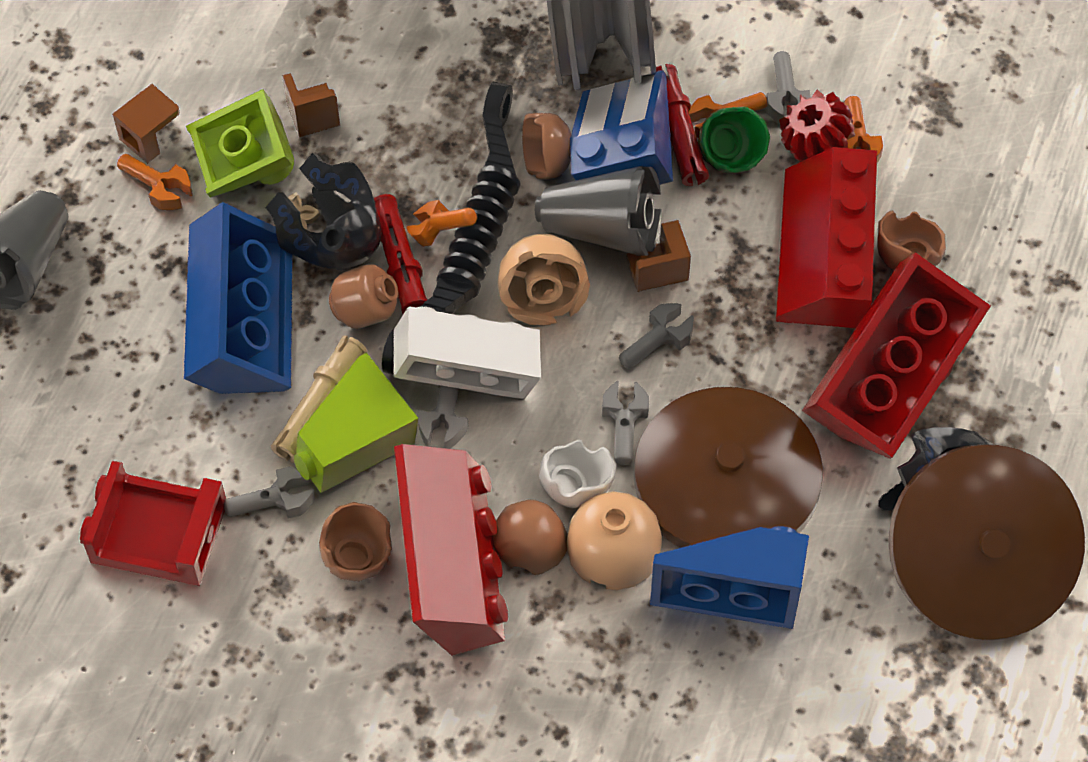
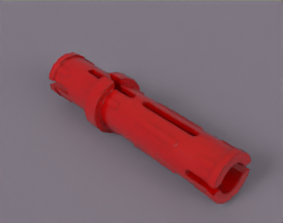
[656,64,709,187]
[374,194,428,314]

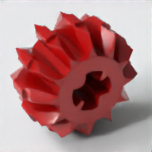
[779,89,855,162]

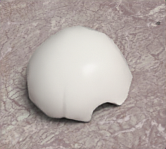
[539,440,616,508]

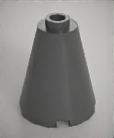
[534,166,662,256]
[0,190,69,310]

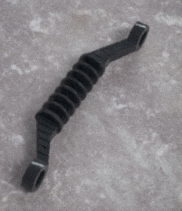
[381,81,520,375]

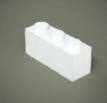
[394,307,541,399]

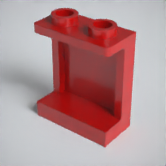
[80,461,226,586]

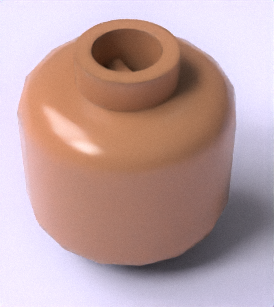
[329,264,398,329]

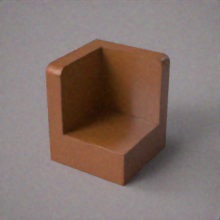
[282,73,340,137]
[112,84,180,164]
[626,220,691,292]

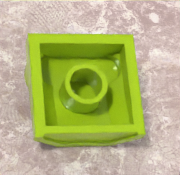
[186,89,294,198]

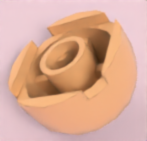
[498,234,590,325]
[567,491,662,590]

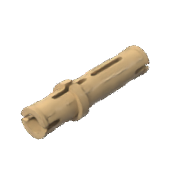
[271,335,367,463]

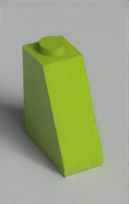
[294,353,419,493]

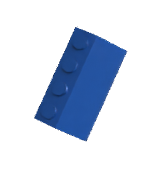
[184,202,292,394]

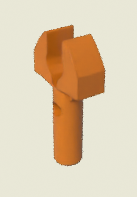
[689,92,767,138]
[844,96,883,163]
[117,154,193,210]
[406,200,477,247]

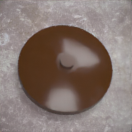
[634,387,823,548]
[889,444,1085,640]

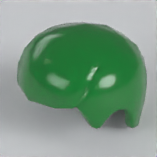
[698,107,770,173]

